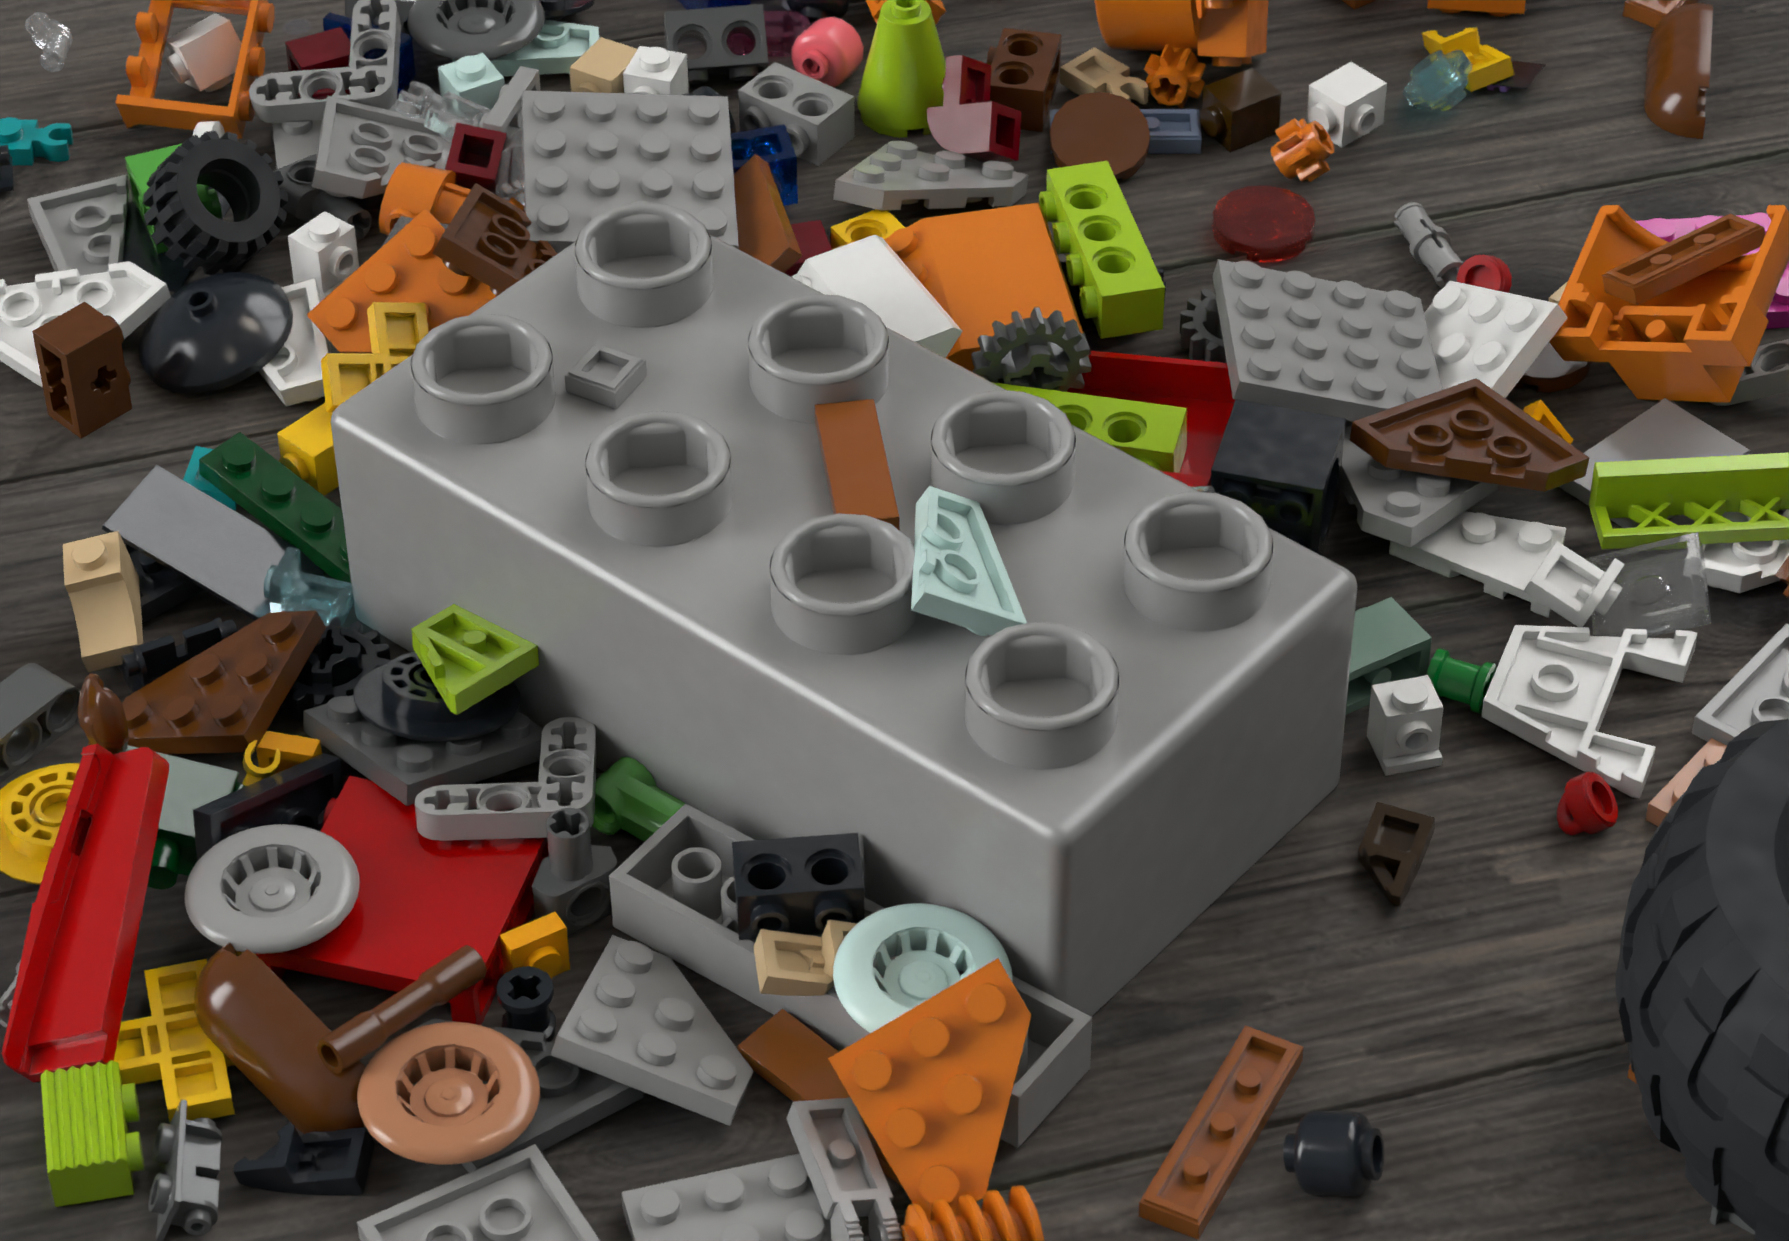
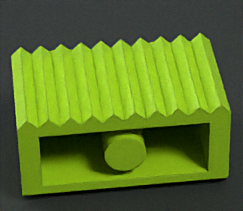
[41,1060,144,1207]

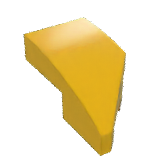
[1422,27,1514,92]

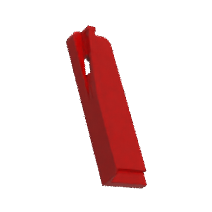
[2,743,169,1082]

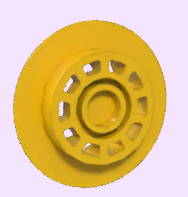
[0,763,80,885]

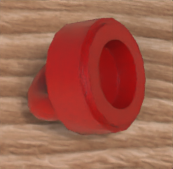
[1456,255,1512,293]
[1557,771,1618,835]

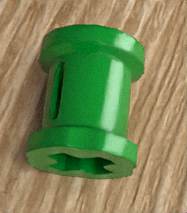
[1426,648,1496,714]

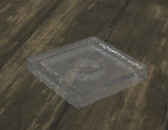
[1587,532,1712,638]

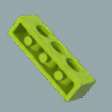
[1039,161,1165,339]
[992,382,1187,473]

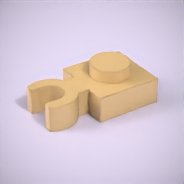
[1060,47,1148,105]

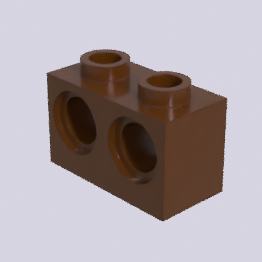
[986,28,1062,132]

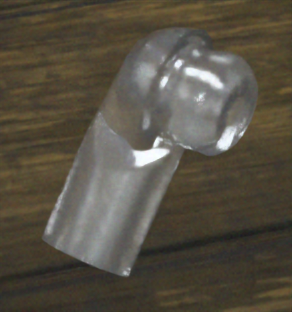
[25,12,72,72]

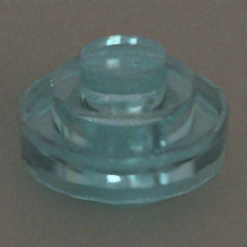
[1403,50,1473,111]

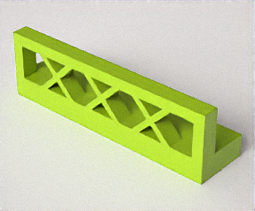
[1589,452,1789,549]

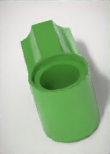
[592,757,685,842]

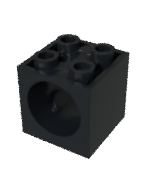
[1210,399,1346,556]

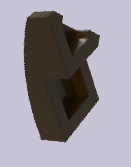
[1358,802,1435,906]

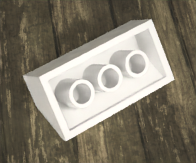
[792,235,962,358]

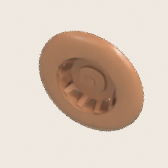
[357,1022,540,1165]

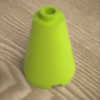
[857,0,946,138]

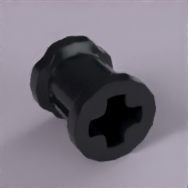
[496,966,556,1042]

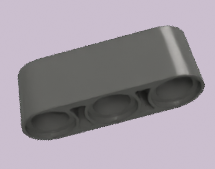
[0,663,81,783]

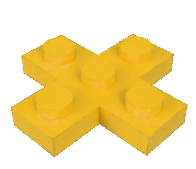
[321,302,429,412]
[114,959,235,1122]

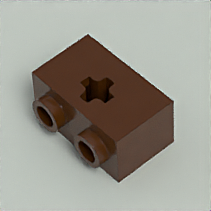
[32,302,133,439]

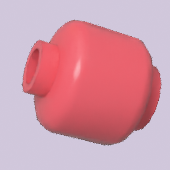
[791,17,864,88]

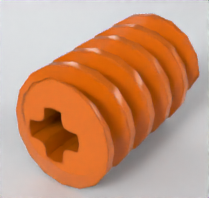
[900,1185,1044,1241]

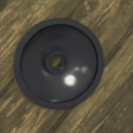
[139,272,293,394]

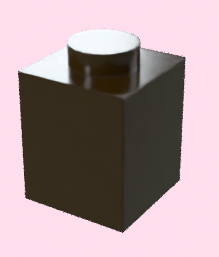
[1200,68,1282,152]

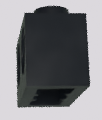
[732,833,865,940]

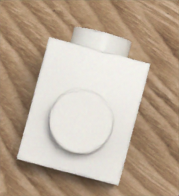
[1523,541,1625,627]

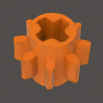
[1144,44,1206,108]
[1271,118,1334,182]

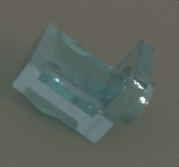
[263,547,354,627]

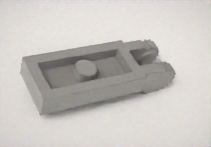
[786,1098,902,1241]

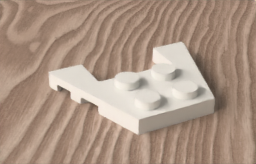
[1482,625,1698,799]

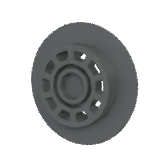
[407,0,545,61]

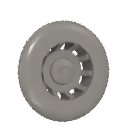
[184,824,360,954]

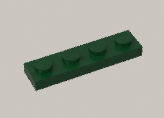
[199,432,353,593]

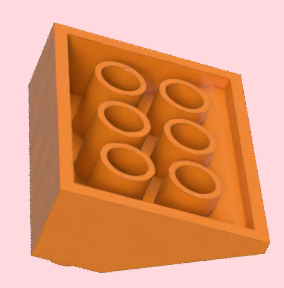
[884,203,1083,372]

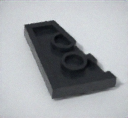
[193,753,343,861]

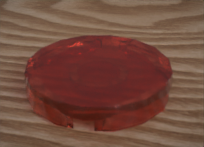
[1212,185,1316,263]

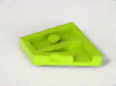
[411,604,539,715]

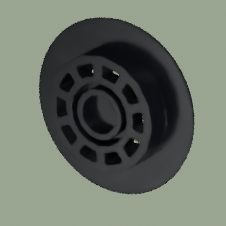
[354,652,521,742]

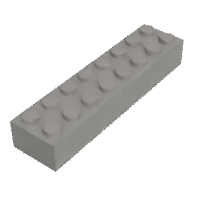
[609,803,1092,1148]

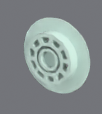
[833,903,1013,1033]

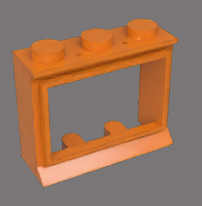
[116,0,275,139]

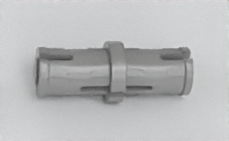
[1394,202,1463,289]

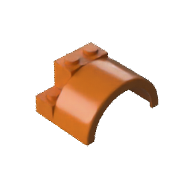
[1095,0,1268,67]
[1549,205,1789,403]

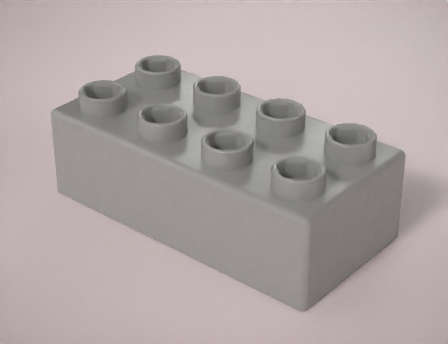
[331,200,1357,1017]

